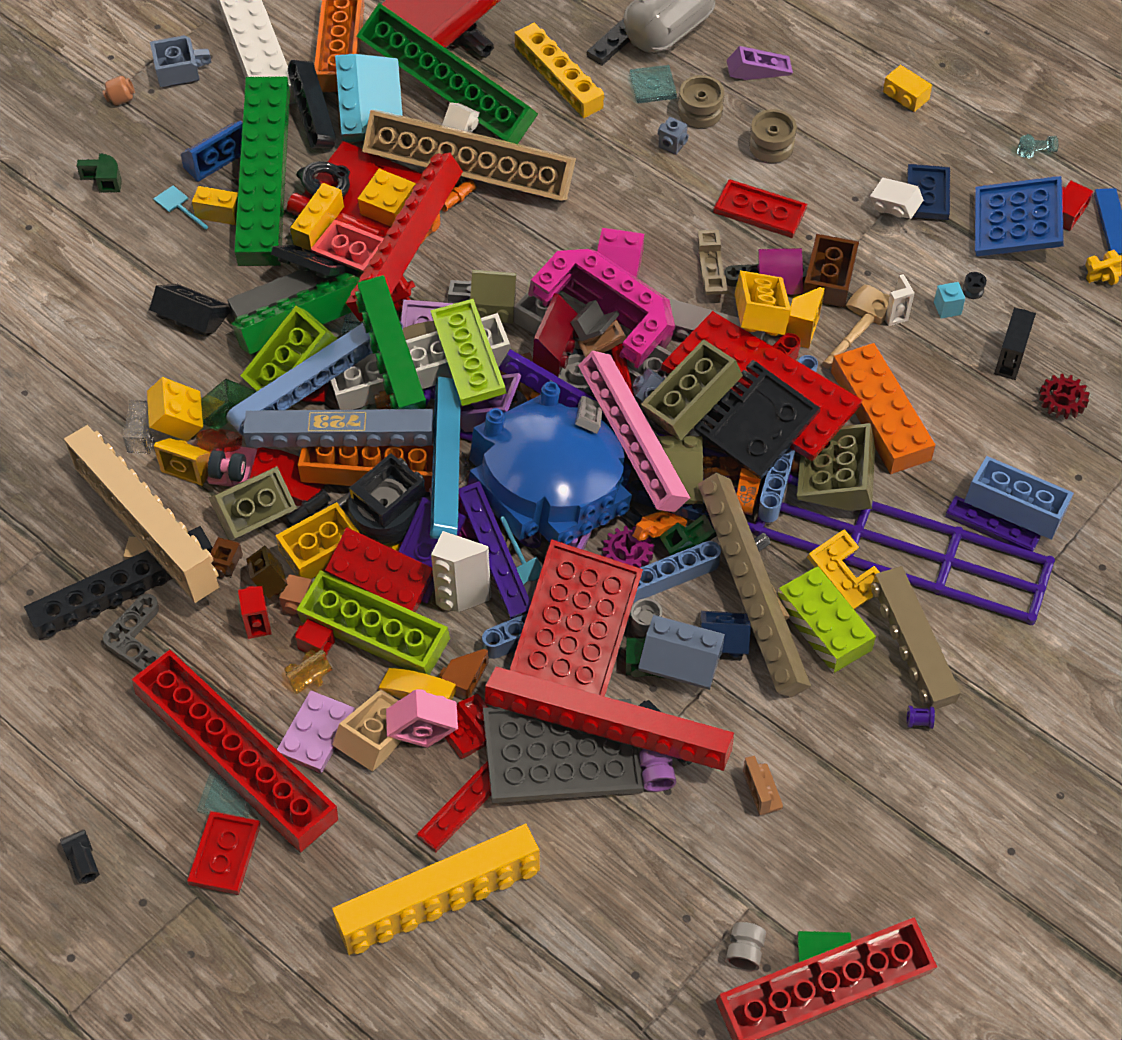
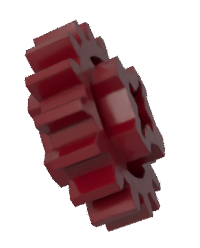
[1039,374,1090,419]

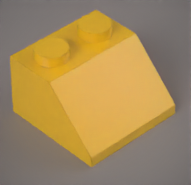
[785,287,825,349]
[154,438,211,486]

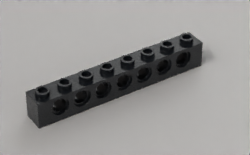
[24,526,213,640]

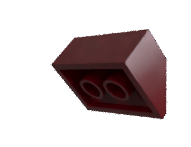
[533,293,579,377]

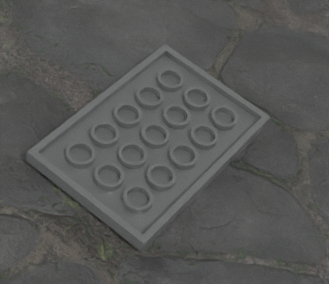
[483,699,644,803]

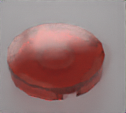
[196,429,242,453]

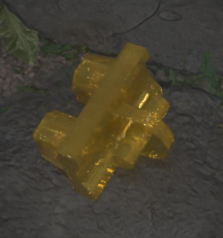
[284,649,332,694]

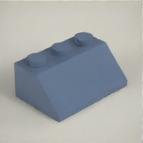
[638,615,725,690]

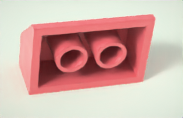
[311,220,384,273]

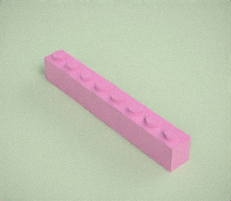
[578,351,690,512]

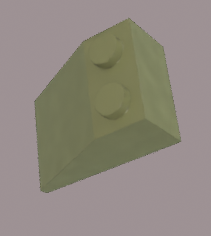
[656,436,703,504]
[209,467,297,540]

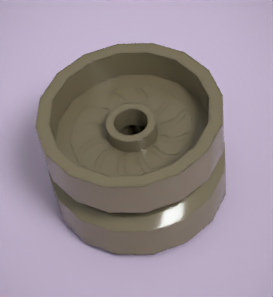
[678,75,724,128]
[749,109,797,163]

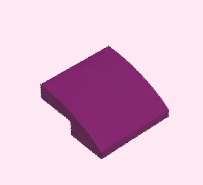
[758,248,803,295]

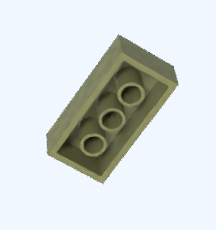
[641,339,743,441]

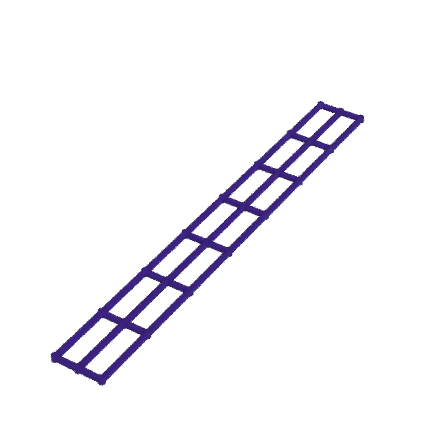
[424,385,1055,626]

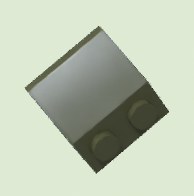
[470,270,516,324]

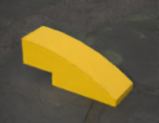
[378,668,456,700]

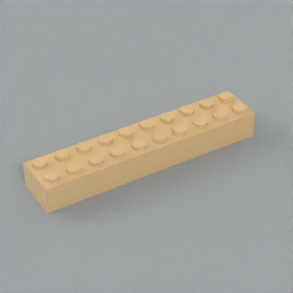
[362,110,576,201]
[64,425,220,603]

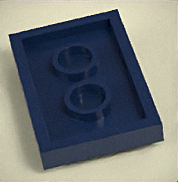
[907,164,950,220]

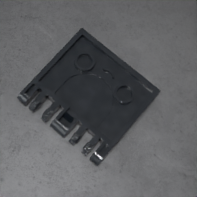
[693,360,820,480]

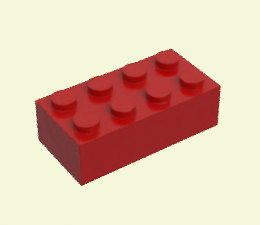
[325,527,433,613]

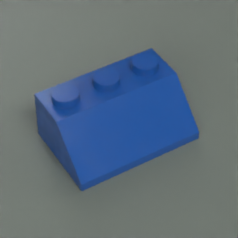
[180,121,243,182]

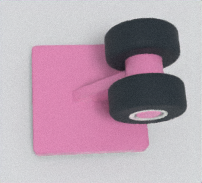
[207,444,257,487]

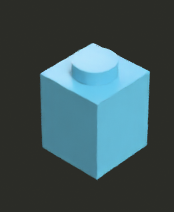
[934,282,966,319]

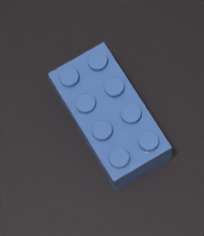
[964,456,1074,540]

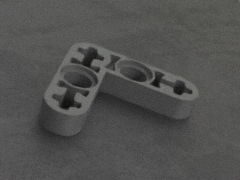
[103,594,160,672]

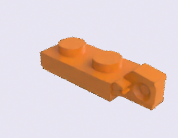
[632,511,687,541]

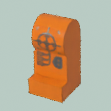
[737,468,761,515]

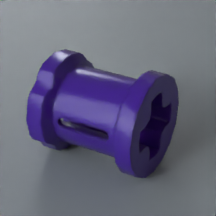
[907,705,935,729]

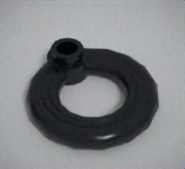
[301,161,350,197]

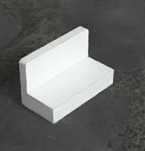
[885,274,914,326]

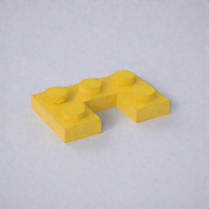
[807,529,880,610]

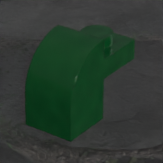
[76,153,122,193]
[659,514,717,555]

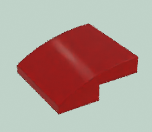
[445,694,488,759]

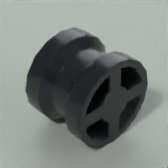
[962,272,987,300]

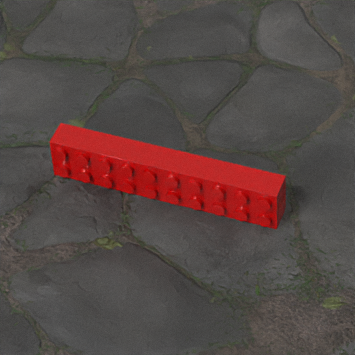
[131,650,338,853]

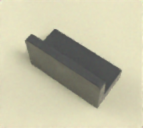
[571,300,620,341]

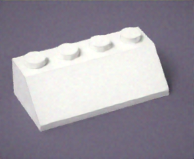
[431,531,491,612]

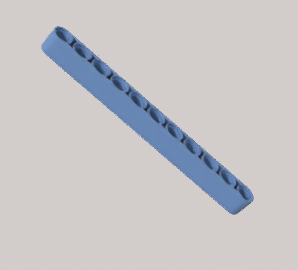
[482,541,721,659]

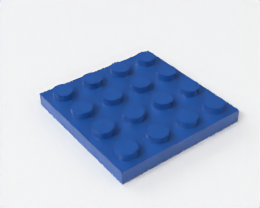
[975,176,1064,257]

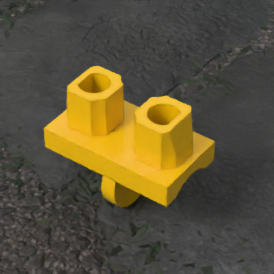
[1085,250,1122,285]

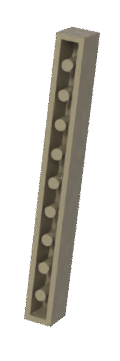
[698,473,811,697]

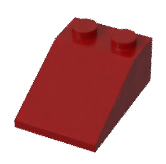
[249,447,325,506]

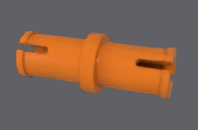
[441,179,476,212]

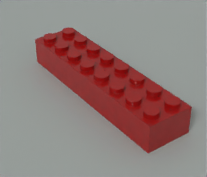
[715,917,937,1040]

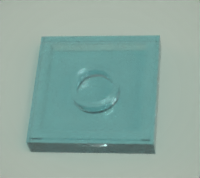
[630,65,677,104]
[197,768,252,818]

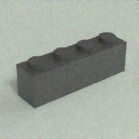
[227,270,318,322]

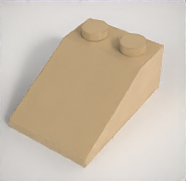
[332,689,402,772]

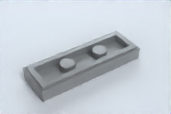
[575,396,602,434]

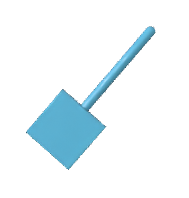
[153,186,208,229]
[500,516,542,585]

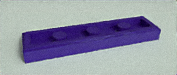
[945,495,1041,552]

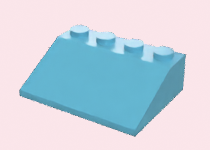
[335,54,403,142]

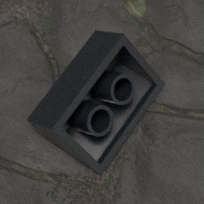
[149,284,230,335]

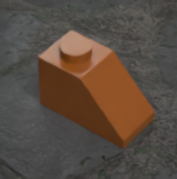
[439,649,489,700]

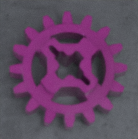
[602,526,654,568]

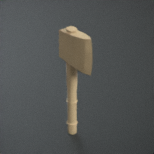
[822,284,890,369]

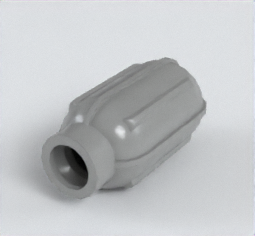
[623,0,715,53]

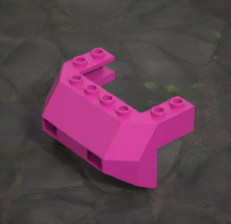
[528,249,675,369]

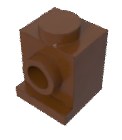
[210,537,243,577]

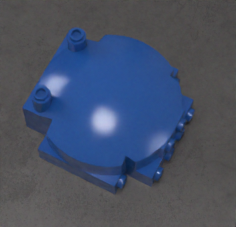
[468,382,632,545]

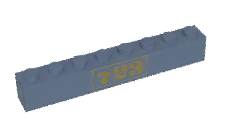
[243,409,434,448]

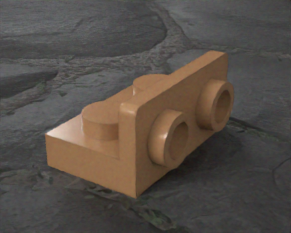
[743,755,783,815]

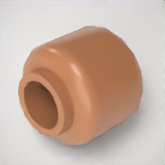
[103,76,135,106]

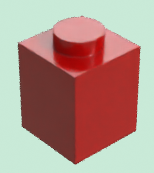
[295,619,335,661]

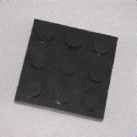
[271,245,356,278]

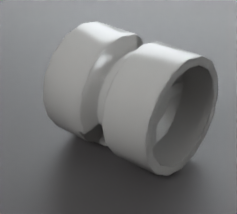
[630,598,662,638]
[725,922,767,971]

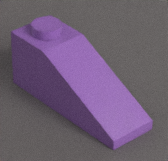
[727,46,793,80]

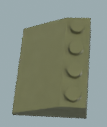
[797,423,875,511]

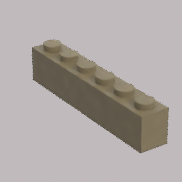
[871,566,961,709]

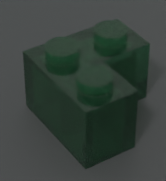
[201,379,257,430]

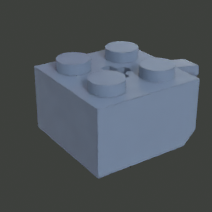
[150,35,211,87]

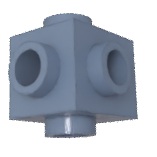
[657,117,689,155]
[633,368,665,404]

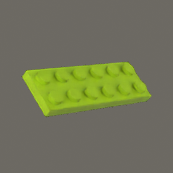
[430,299,507,406]

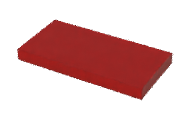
[713,179,808,238]

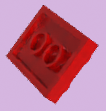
[187,811,261,895]

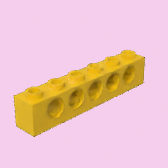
[515,23,605,118]

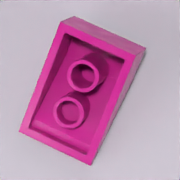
[597,228,645,278]

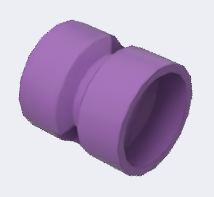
[639,749,676,792]

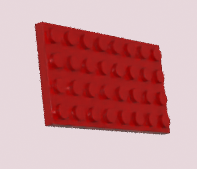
[661,311,862,461]

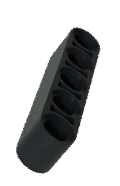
[288,60,336,149]

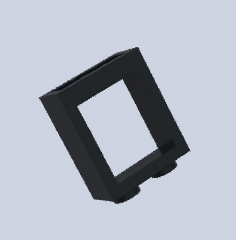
[994,307,1036,380]
[349,453,426,528]

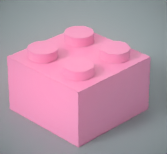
[386,689,458,748]

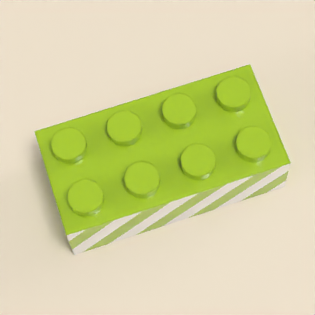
[778,566,876,674]

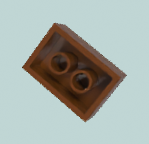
[803,234,859,307]

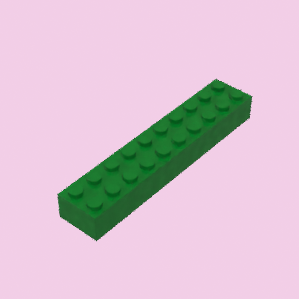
[357,3,538,144]
[234,76,290,266]

